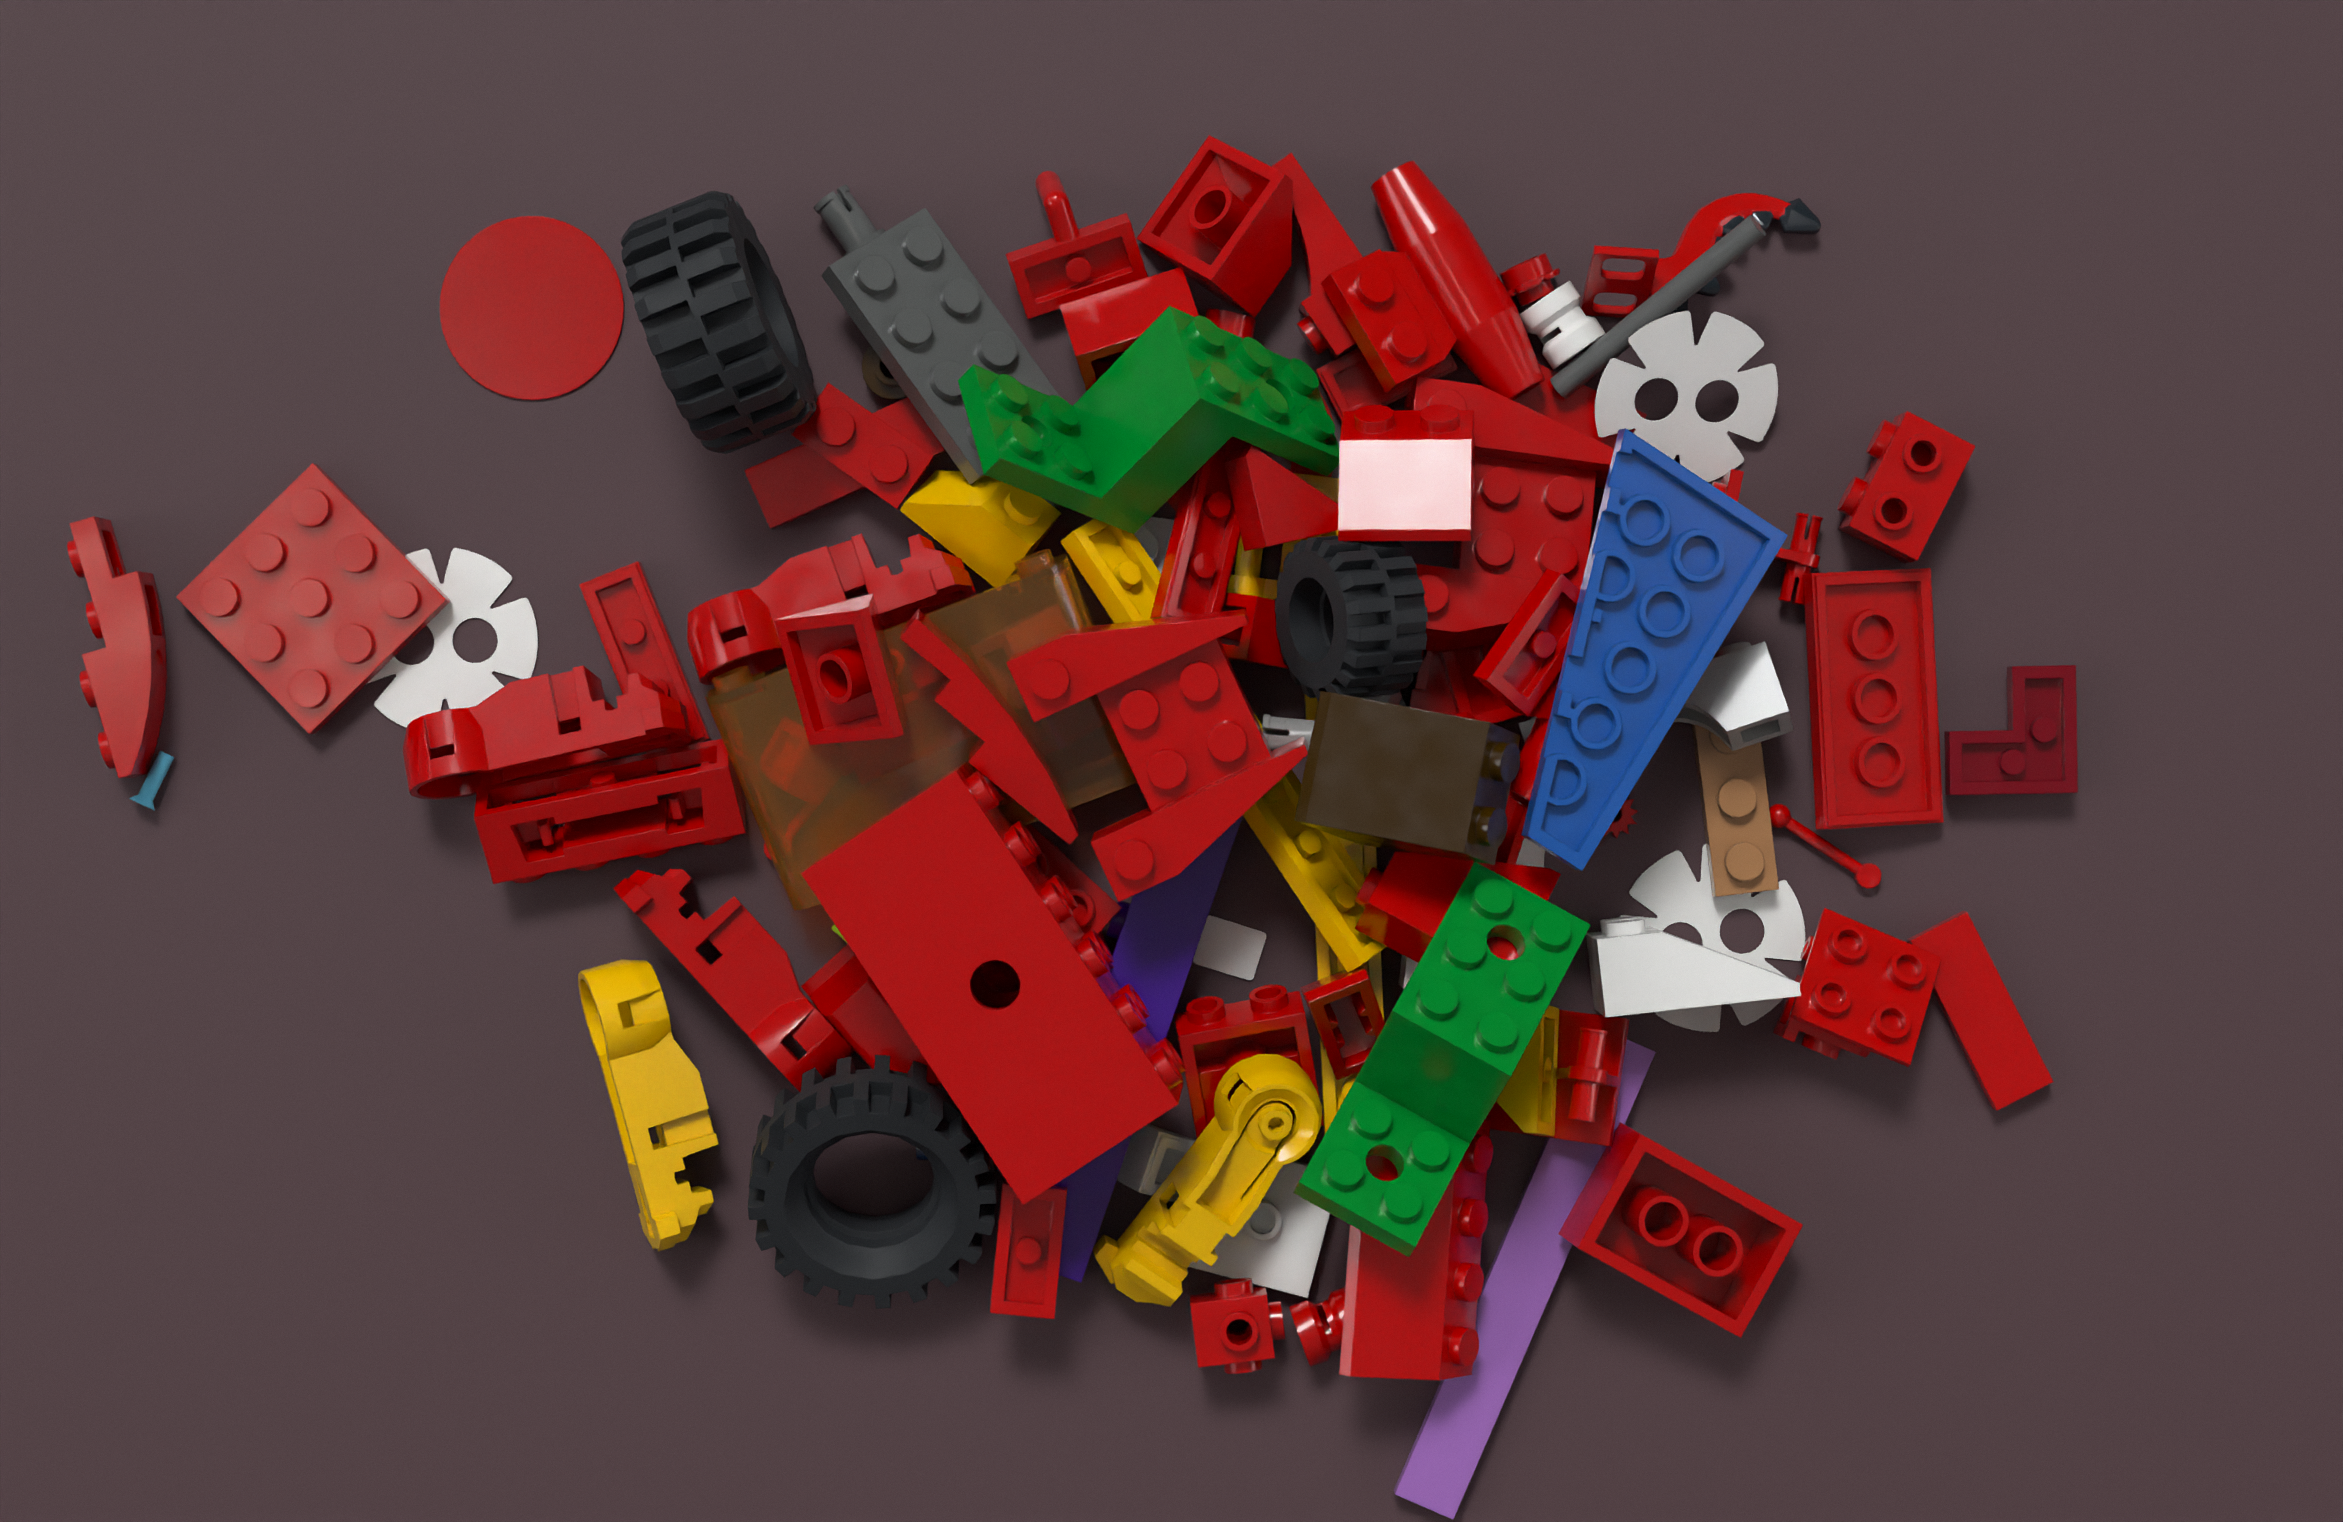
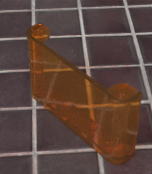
[705,549,1137,910]

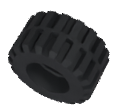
[1275,536,1428,701]

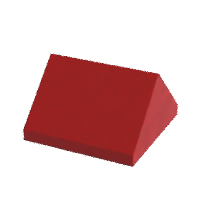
[774,593,908,745]

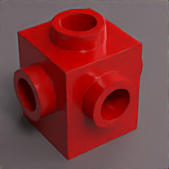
[1190,1278,1285,1374]

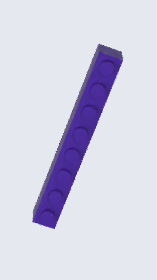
[1054,815,1243,1282]

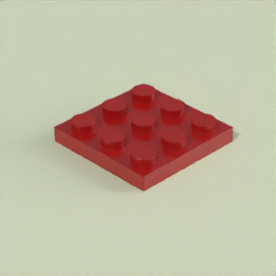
[176,463,451,734]

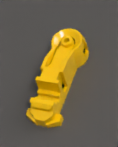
[578,959,719,1252]
[1093,1054,1322,1307]

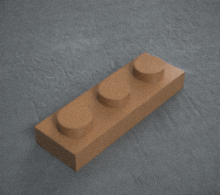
[1692,724,1779,897]

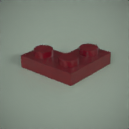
[1944,665,2078,795]

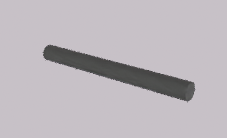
[1550,215,1766,399]

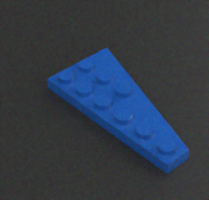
[1521,428,1788,871]

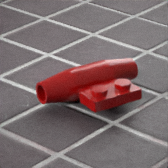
[1321,161,1545,401]
[1473,569,1580,809]

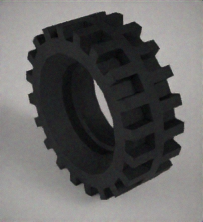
[747,1055,997,1309]

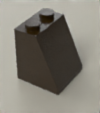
[1294,691,1520,865]

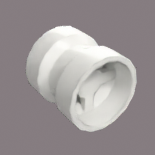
[1520,281,1606,370]

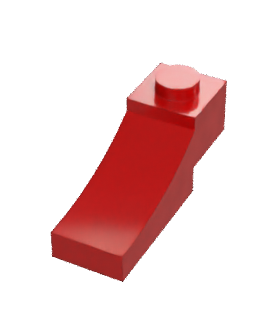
[1271,153,1363,361]

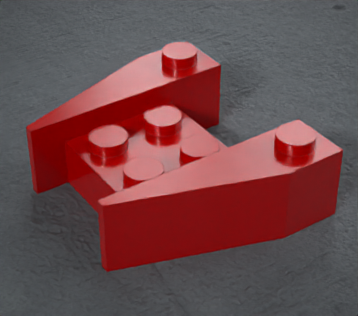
[1404,376,1614,652]
[1006,609,1308,902]

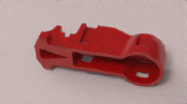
[687,533,976,685]
[403,665,694,800]
[613,869,855,1092]

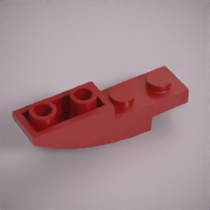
[67,516,167,778]

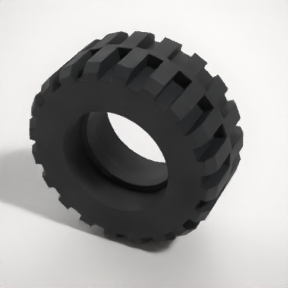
[621,191,817,454]

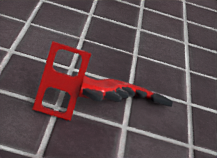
[1580,193,1821,318]

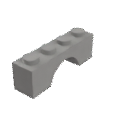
[1519,641,1794,751]

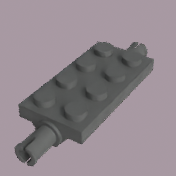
[813,184,1060,508]

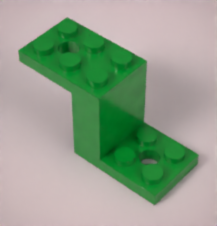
[958,306,1339,534]
[1293,862,1591,1257]

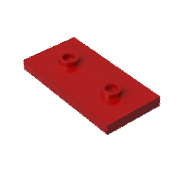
[1803,568,1944,829]

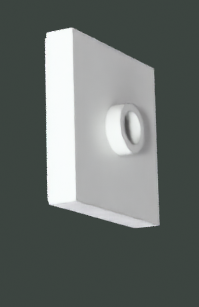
[1188,1161,1330,1298]

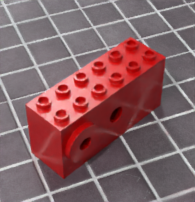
[801,760,1186,1205]

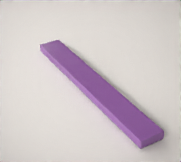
[1394,1039,1656,1519]

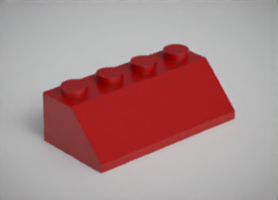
[1339,1119,1493,1381]

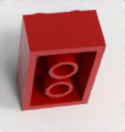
[1558,1122,1803,1338]

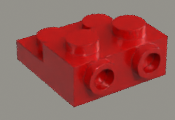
[1174,984,1324,1138]

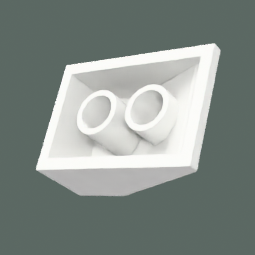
[1586,916,1801,1017]

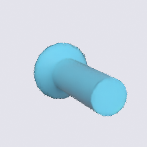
[129,751,175,811]

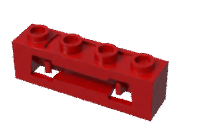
[474,737,746,884]

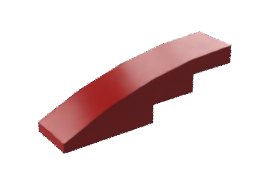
[900,609,1078,845]

